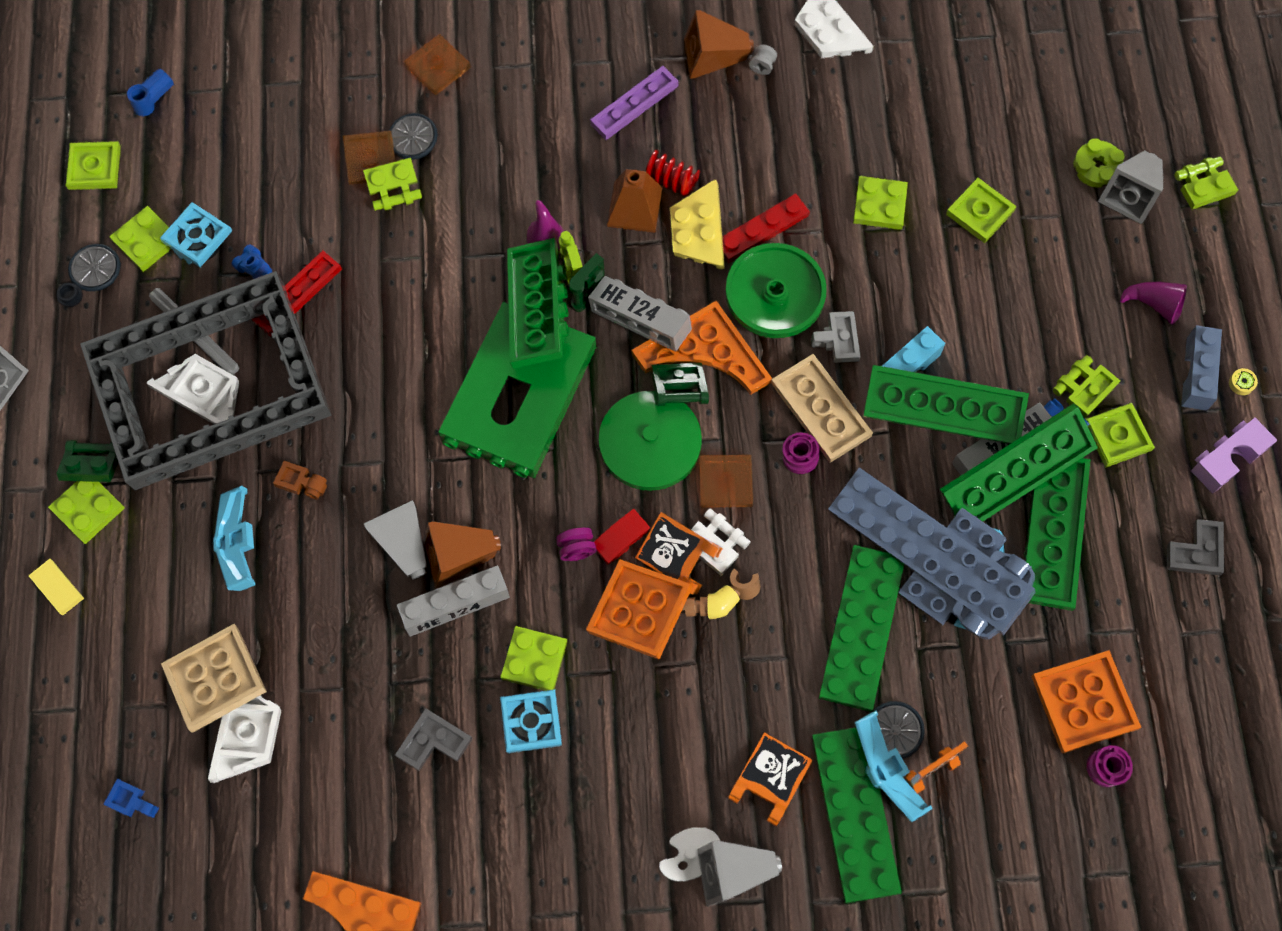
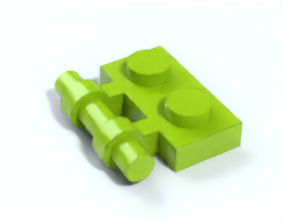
[1175,156,1238,210]
[363,158,422,211]
[559,231,583,283]
[1052,355,1120,418]

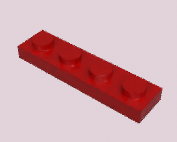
[722,194,810,264]
[252,251,342,337]

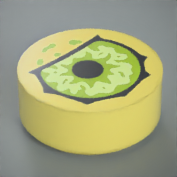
[1229,368,1258,395]

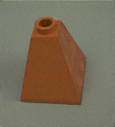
[684,10,754,79]
[607,169,662,233]
[423,522,501,589]

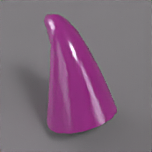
[526,200,564,251]
[1120,282,1187,325]

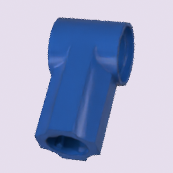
[127,69,174,116]

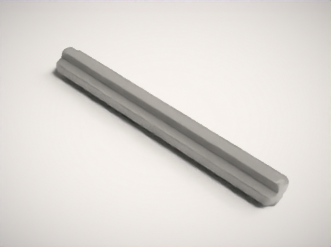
[149,288,240,375]

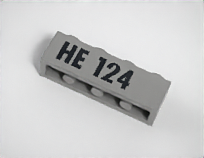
[588,276,692,352]
[952,402,1051,475]
[397,565,510,637]

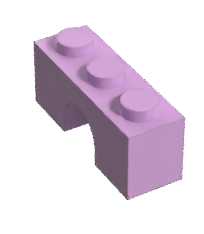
[1191,418,1277,494]

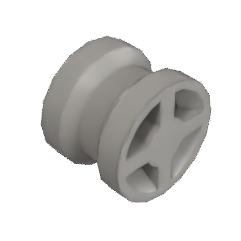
[749,45,777,75]

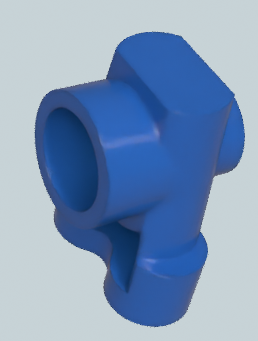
[232,245,272,279]

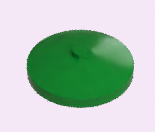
[725,243,827,338]
[599,391,702,491]

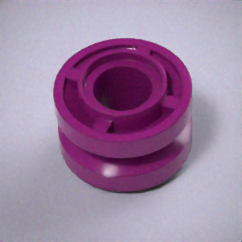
[783,432,819,474]
[556,528,597,561]
[1087,745,1133,787]

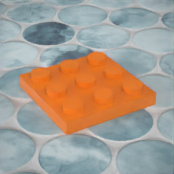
[586,559,692,660]
[1031,650,1141,754]

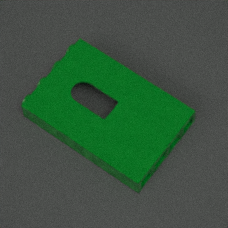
[438,302,596,478]

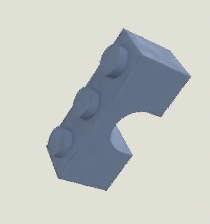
[1181,325,1222,411]

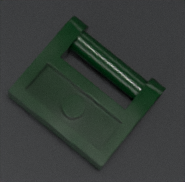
[569,253,605,312]
[651,363,709,406]
[56,440,118,482]

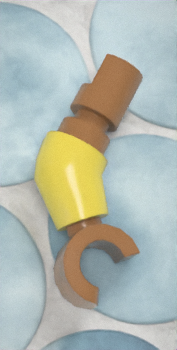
[682,569,761,619]

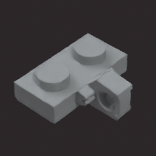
[811,311,860,363]

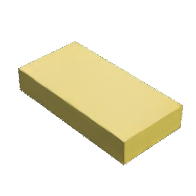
[29,559,84,616]

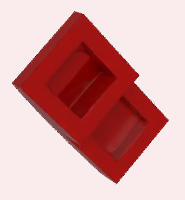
[594,509,651,565]

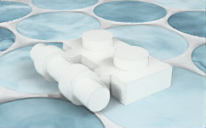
[691,508,751,576]

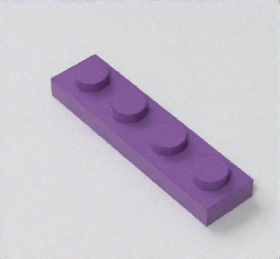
[590,66,678,140]

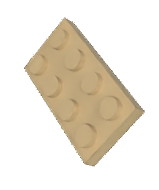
[771,354,873,463]

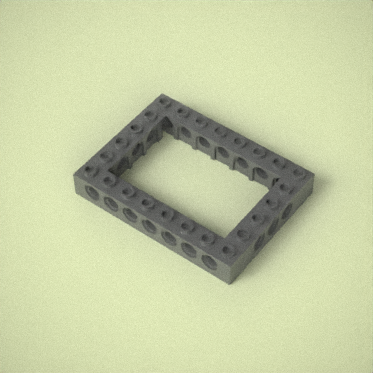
[80,271,332,490]

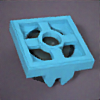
[160,202,232,267]
[500,690,562,753]

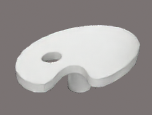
[659,828,720,881]

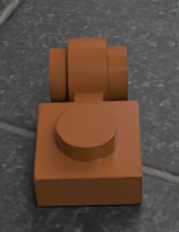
[273,461,327,500]

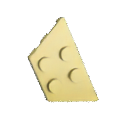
[670,180,725,269]

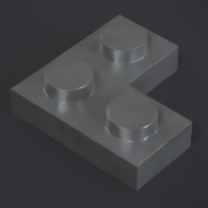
[1167,519,1224,575]
[395,709,473,771]

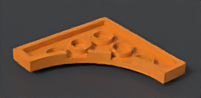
[632,301,772,395]
[303,871,421,931]

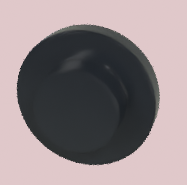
[57,283,83,307]

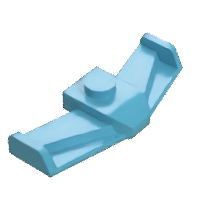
[213,486,255,591]
[854,711,932,822]

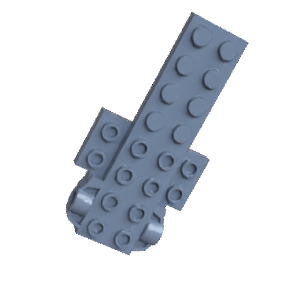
[828,467,1036,640]

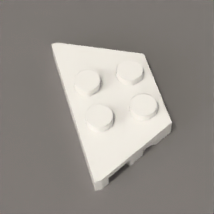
[794,0,873,58]
[146,354,239,424]
[208,695,281,783]

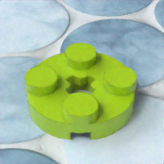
[1073,139,1125,188]

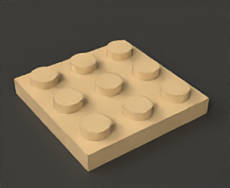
[161,624,267,733]

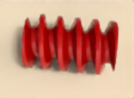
[646,150,700,197]

